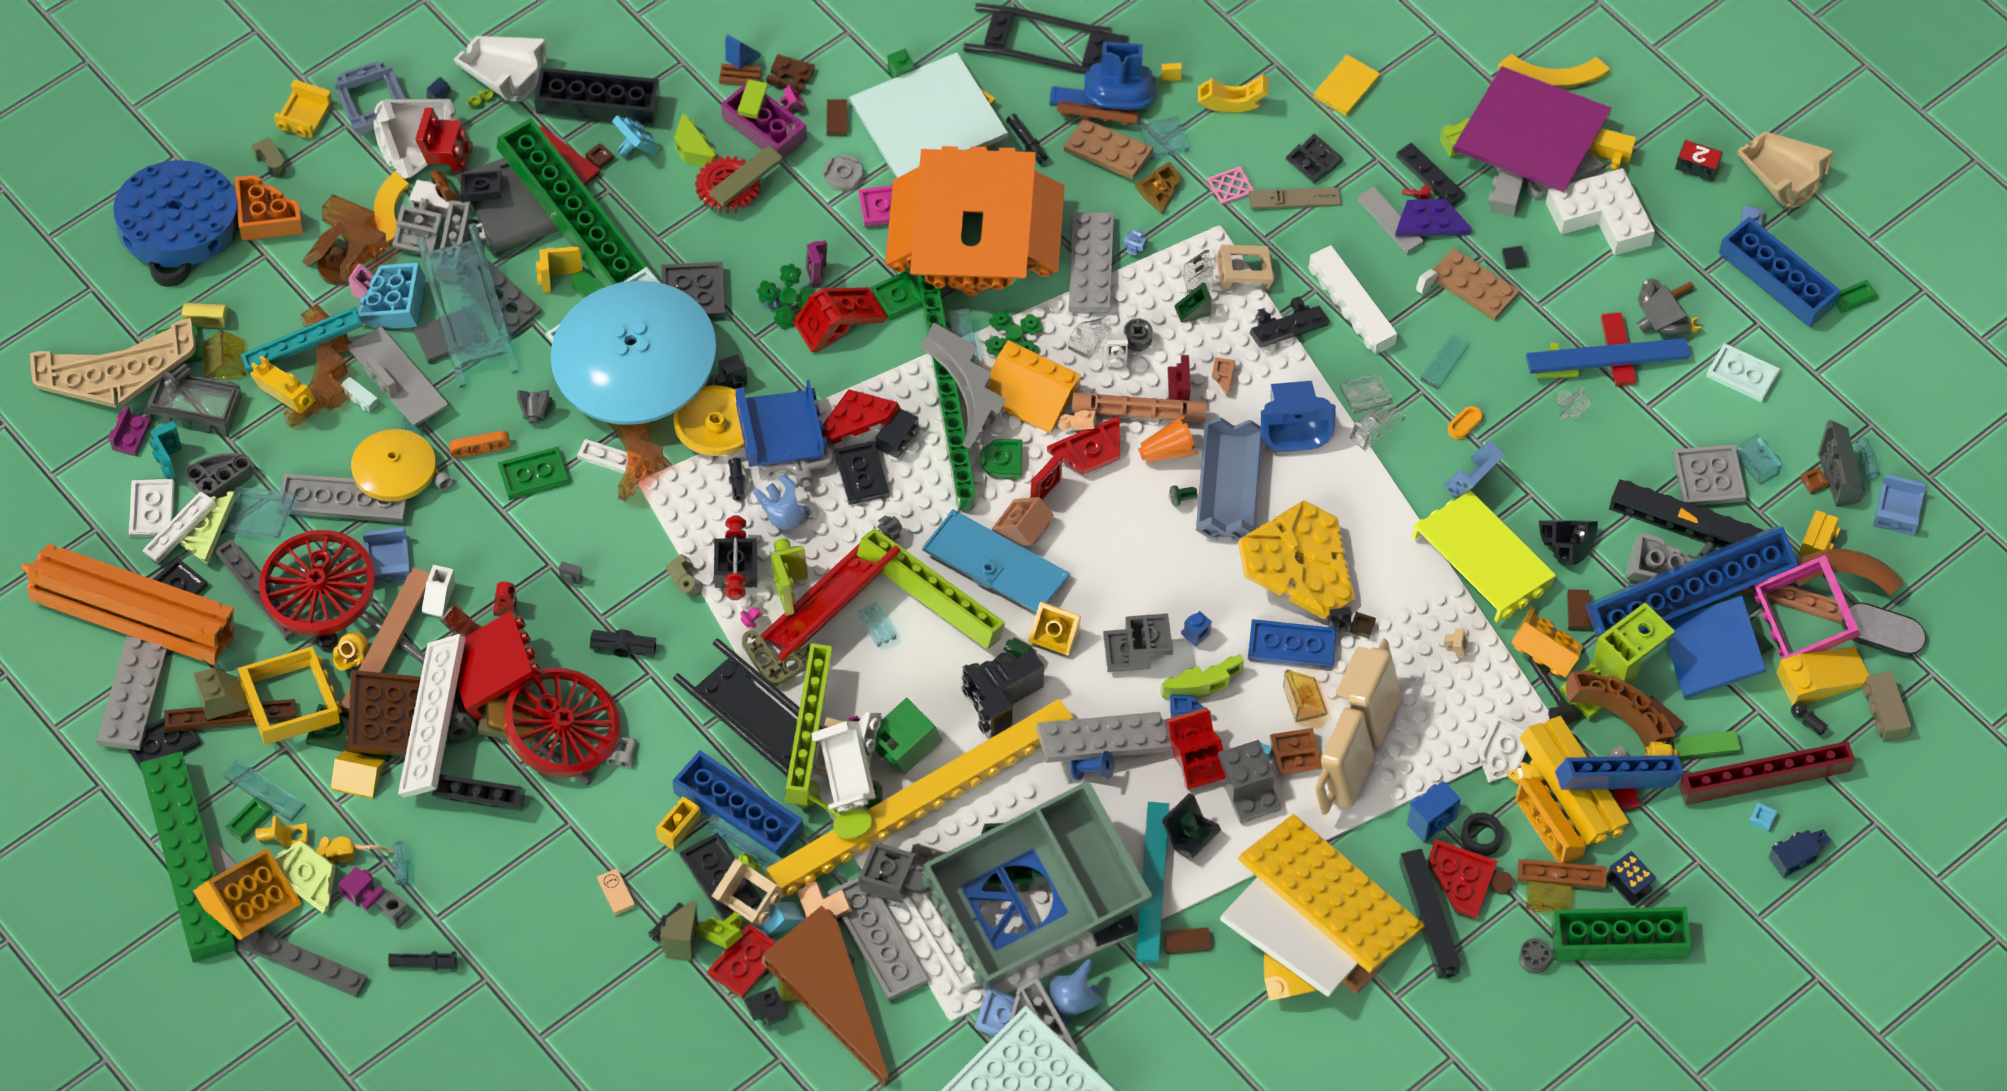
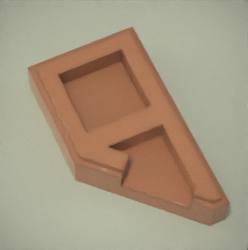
[1212,357,1236,396]

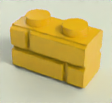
[1799,510,1841,555]
[656,797,701,850]

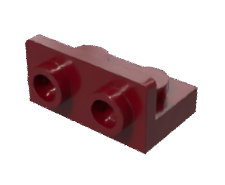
[1167,355,1191,401]

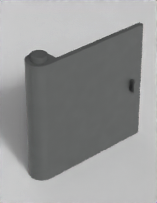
[456,158,560,254]

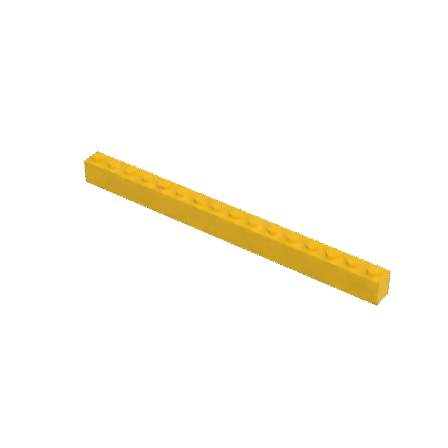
[766,699,1074,898]

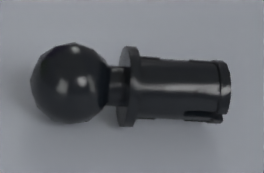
[1791,702,1829,736]

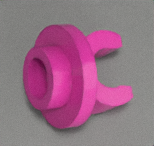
[740,607,763,628]

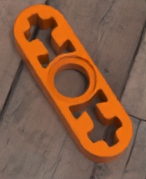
[449,431,511,458]

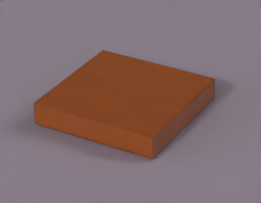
[303,223,345,266]

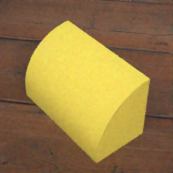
[181,303,228,329]

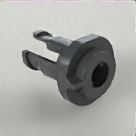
[446,696,475,741]

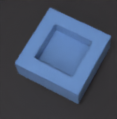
[1740,206,1763,225]

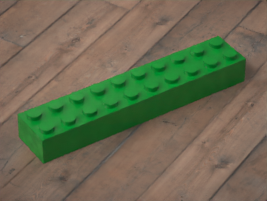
[496,118,649,287]
[140,751,236,962]

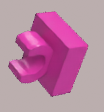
[779,86,806,112]

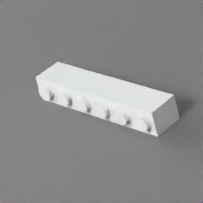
[1308,245,1397,355]

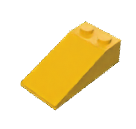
[1776,646,1869,705]

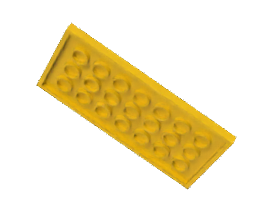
[1238,813,1423,973]

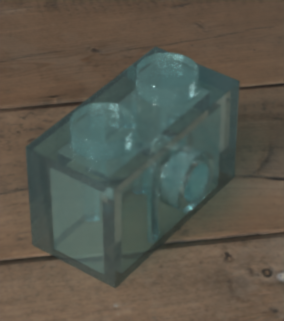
[1736,434,1783,486]

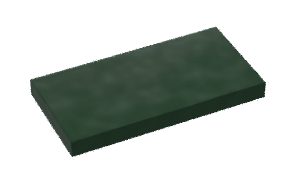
[306,704,392,762]

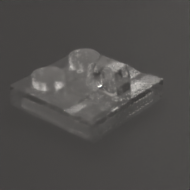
[1340,373,1393,416]

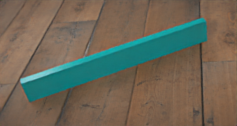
[1136,802,1170,964]

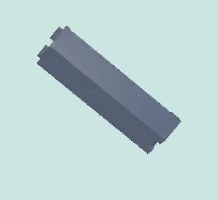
[1196,417,1263,542]

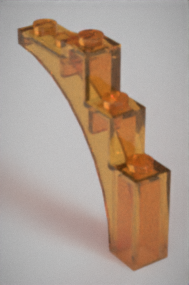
[284,303,349,429]
[606,422,665,502]

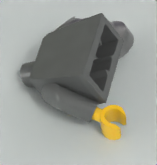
[1637,278,1702,335]

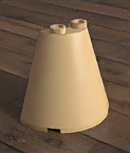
[1737,132,1833,208]

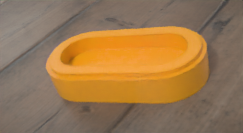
[1447,406,1482,440]

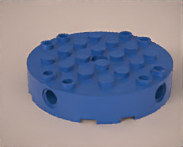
[113,160,239,267]

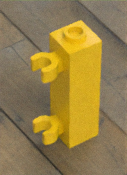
[1588,129,1636,170]
[250,356,316,414]

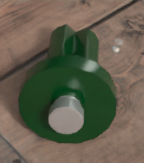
[1168,485,1198,506]

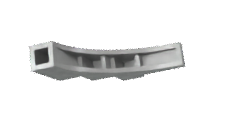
[920,323,1006,449]

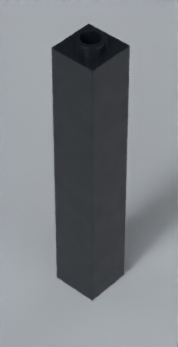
[1399,848,1460,979]

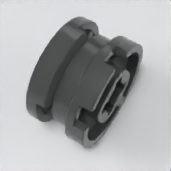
[1124,318,1153,351]
[1519,938,1552,974]

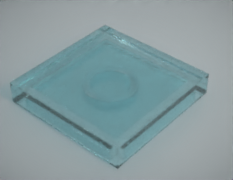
[1139,116,1190,160]

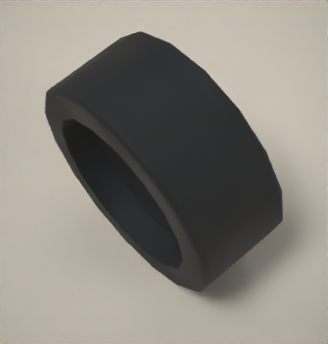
[149,262,190,287]
[1461,813,1503,856]

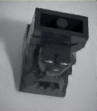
[961,650,1044,739]

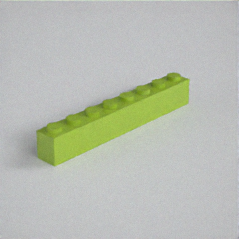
[857,528,1005,650]
[785,643,832,805]

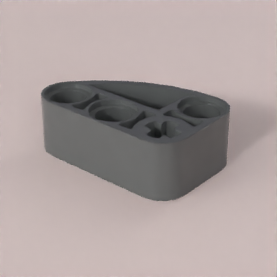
[185,453,253,499]

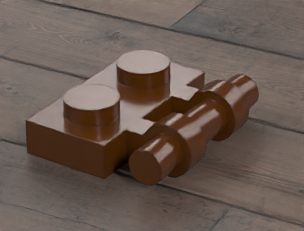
[766,54,815,92]

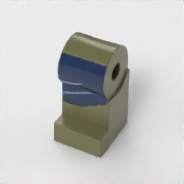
[251,137,285,177]
[665,554,702,597]

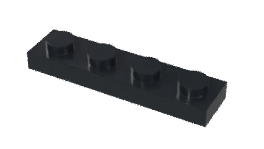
[1396,142,1466,206]

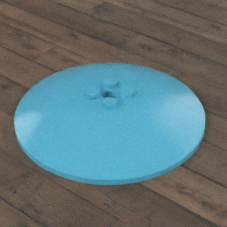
[551,281,717,425]

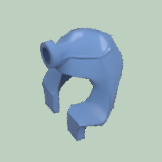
[753,473,812,530]
[1050,959,1103,1025]

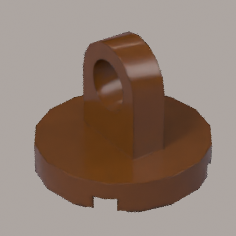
[317,247,358,285]

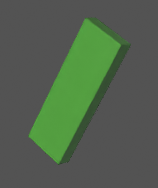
[1672,731,1740,760]

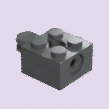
[858,841,930,903]

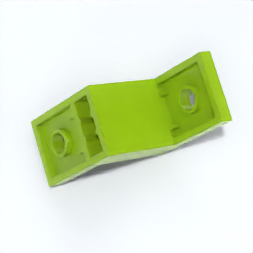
[1559,602,1675,720]

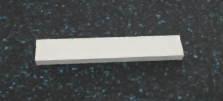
[903,891,977,993]

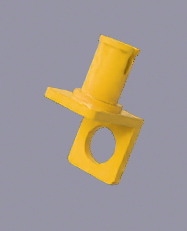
[255,816,308,848]

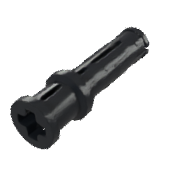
[388,951,457,971]

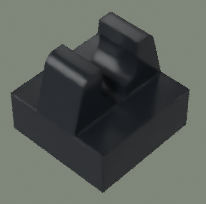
[1328,607,1352,633]

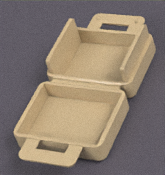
[1315,638,1402,815]

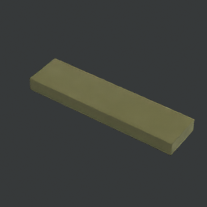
[709,145,783,207]

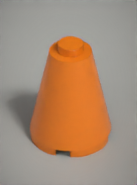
[1138,416,1198,463]

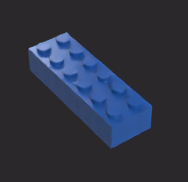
[1719,217,1841,327]
[672,750,804,863]

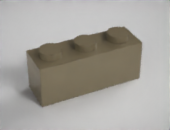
[1862,671,1911,741]

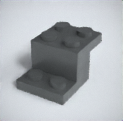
[1103,613,1173,672]
[1218,740,1281,823]

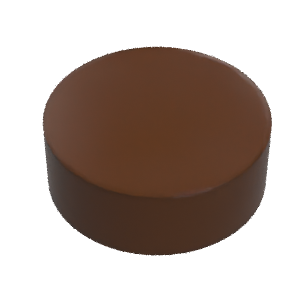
[1491,871,1513,894]

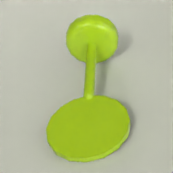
[795,780,872,839]

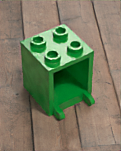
[874,697,943,775]

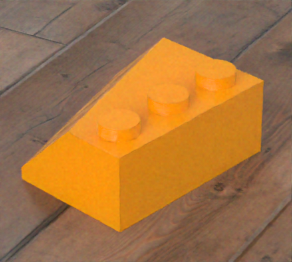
[1511,606,1583,678]

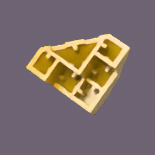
[1264,952,1349,1000]

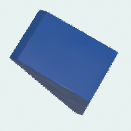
[725,34,761,69]

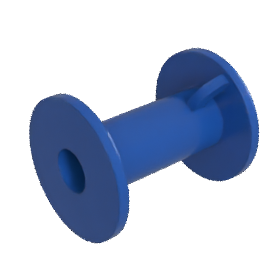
[1070,751,1114,780]

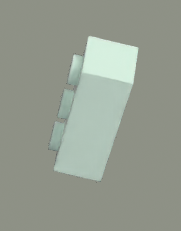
[340,377,379,413]

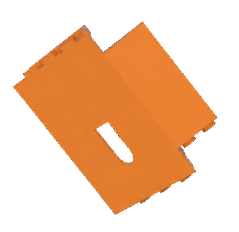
[885,146,1065,296]

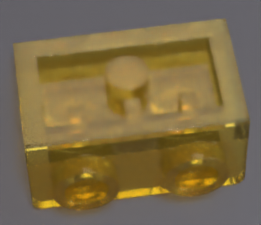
[1525,881,1572,912]

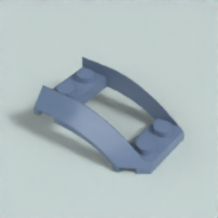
[335,61,405,138]

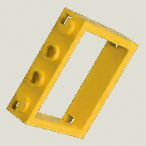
[238,647,342,745]

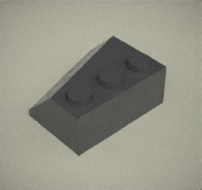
[1817,420,1865,506]

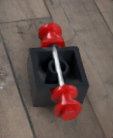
[714,515,758,601]

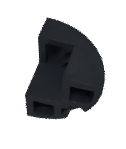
[1539,520,1598,565]

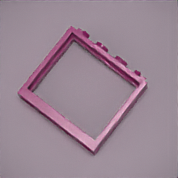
[1753,555,1861,659]

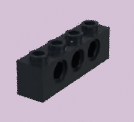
[432,774,526,811]

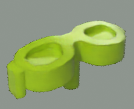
[467,89,494,108]

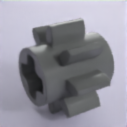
[876,515,902,541]

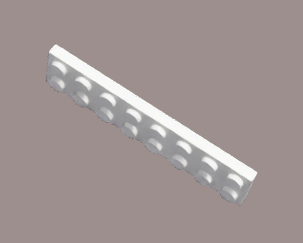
[398,634,465,798]

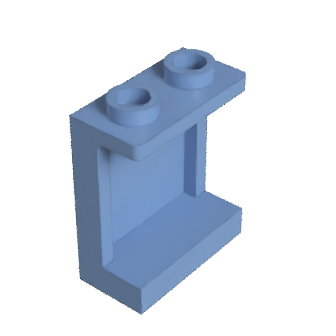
[1444,440,1504,499]
[1873,474,1927,536]
[363,527,410,586]

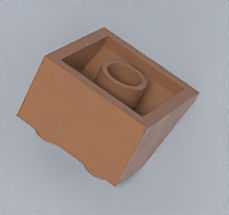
[992,497,1054,546]

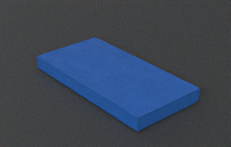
[1248,619,1336,669]

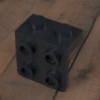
[1162,793,1221,859]

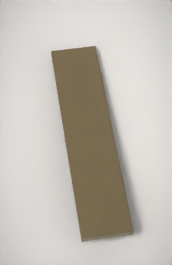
[1249,187,1341,209]

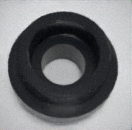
[316,633,338,650]

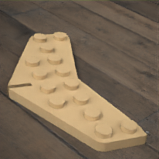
[30,318,196,408]

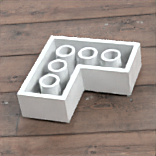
[1546,168,1655,256]

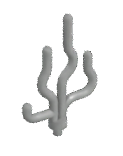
[758,447,834,491]

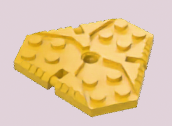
[1238,500,1355,619]

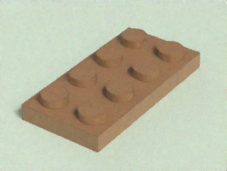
[1063,119,1153,180]
[1433,248,1519,321]

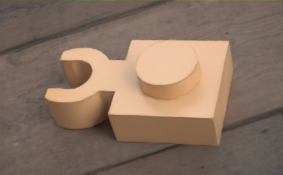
[1059,410,1097,430]

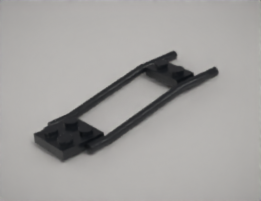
[963,3,1130,74]

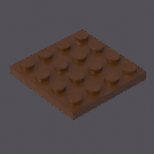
[347,670,421,757]

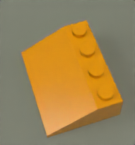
[988,340,1081,434]
[193,847,302,940]

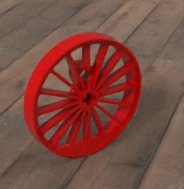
[259,530,375,636]
[503,668,620,778]

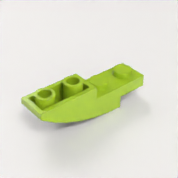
[1161,654,1244,698]

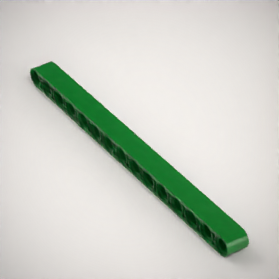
[916,275,975,511]

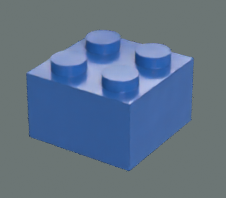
[1407,780,1461,843]

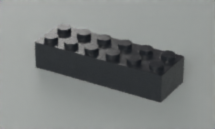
[534,67,660,125]

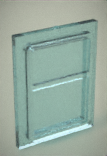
[222,487,297,538]

